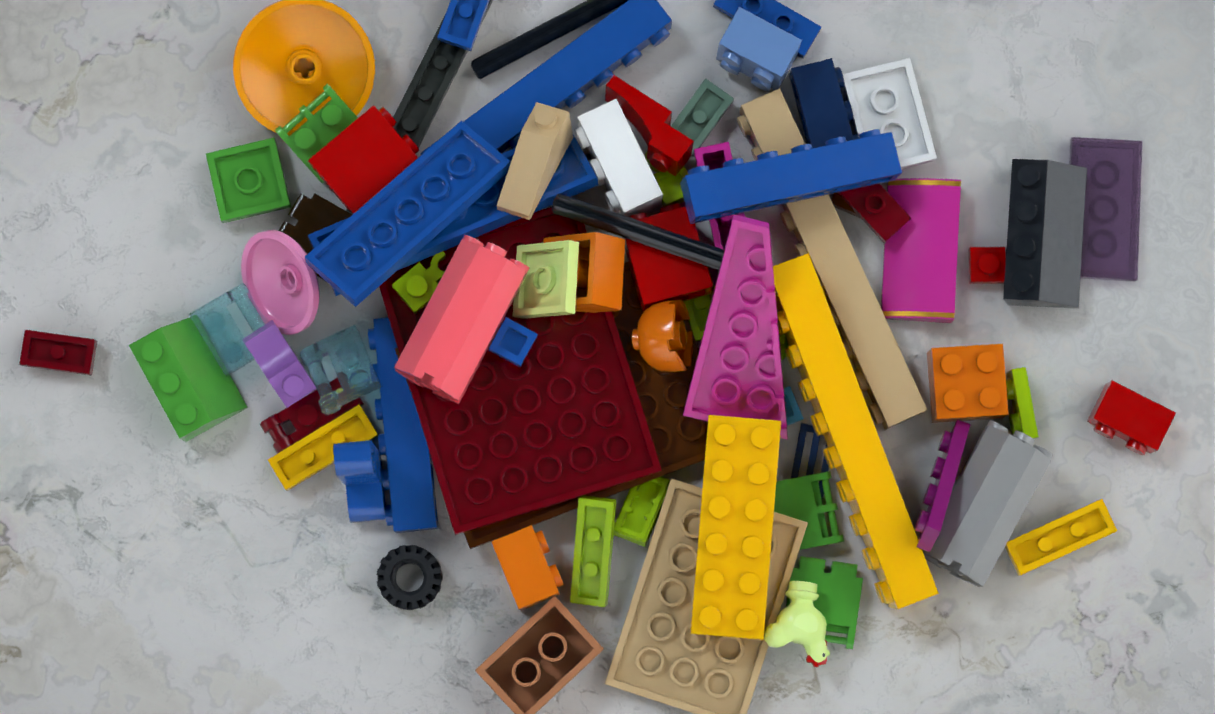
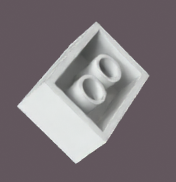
[574,99,663,217]

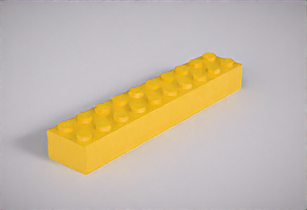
[773,253,939,609]

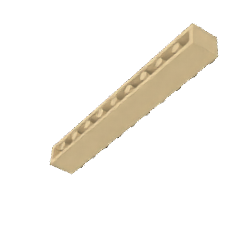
[737,88,928,430]

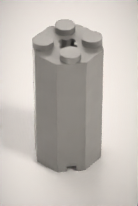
[922,420,1053,587]

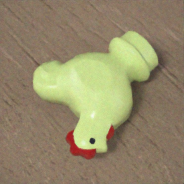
[764,581,830,668]

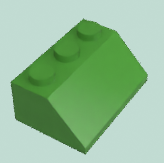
[129,315,248,442]

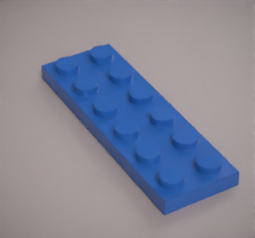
[305,121,511,307]

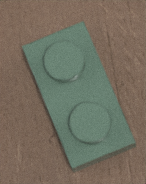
[671,78,734,157]

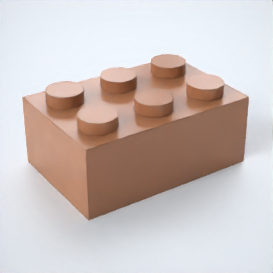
[475,596,604,714]

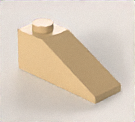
[497,102,573,220]

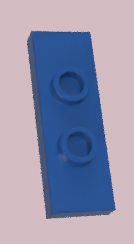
[713,0,821,59]

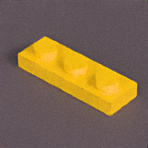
[268,404,378,491]
[1005,499,1117,576]

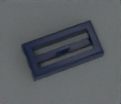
[790,423,829,500]

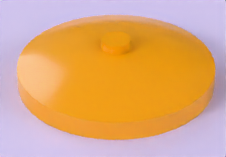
[233,0,375,136]

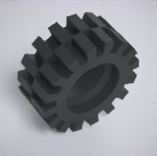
[376,545,443,610]

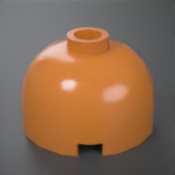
[632,299,693,372]

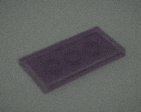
[1069,137,1142,282]

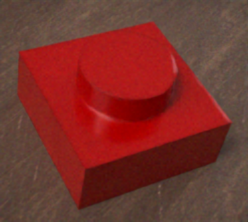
[968,247,1006,284]

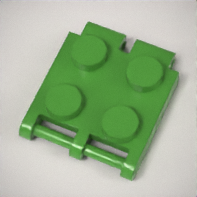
[275,83,358,183]
[774,471,844,550]
[786,556,863,650]

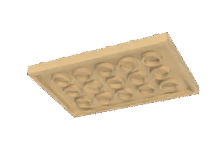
[605,478,808,714]

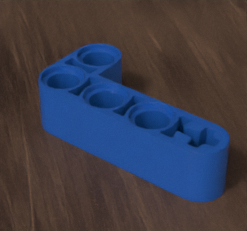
[333,440,386,523]

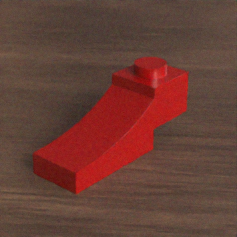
[605,75,694,177]

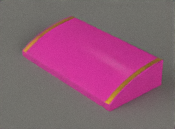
[881,178,961,323]

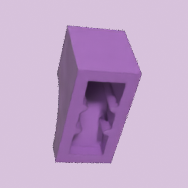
[242,320,317,408]

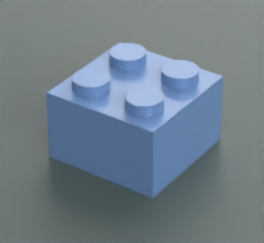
[716,7,802,92]

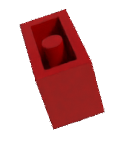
[1087,380,1176,455]

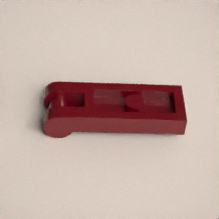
[260,373,364,454]

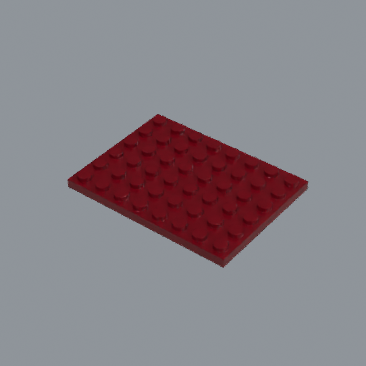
[379,207,662,535]

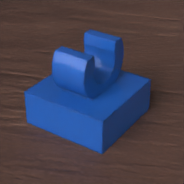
[489,317,538,367]

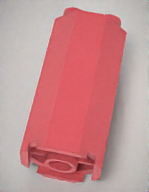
[394,235,530,404]

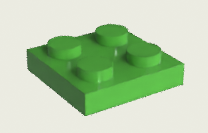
[206,137,291,223]

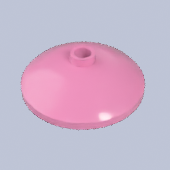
[241,230,320,335]

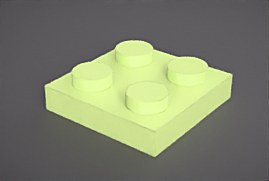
[513,240,579,319]

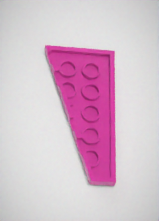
[683,214,788,440]

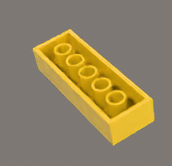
[690,415,781,640]

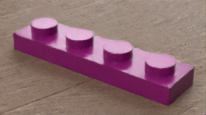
[915,419,971,552]

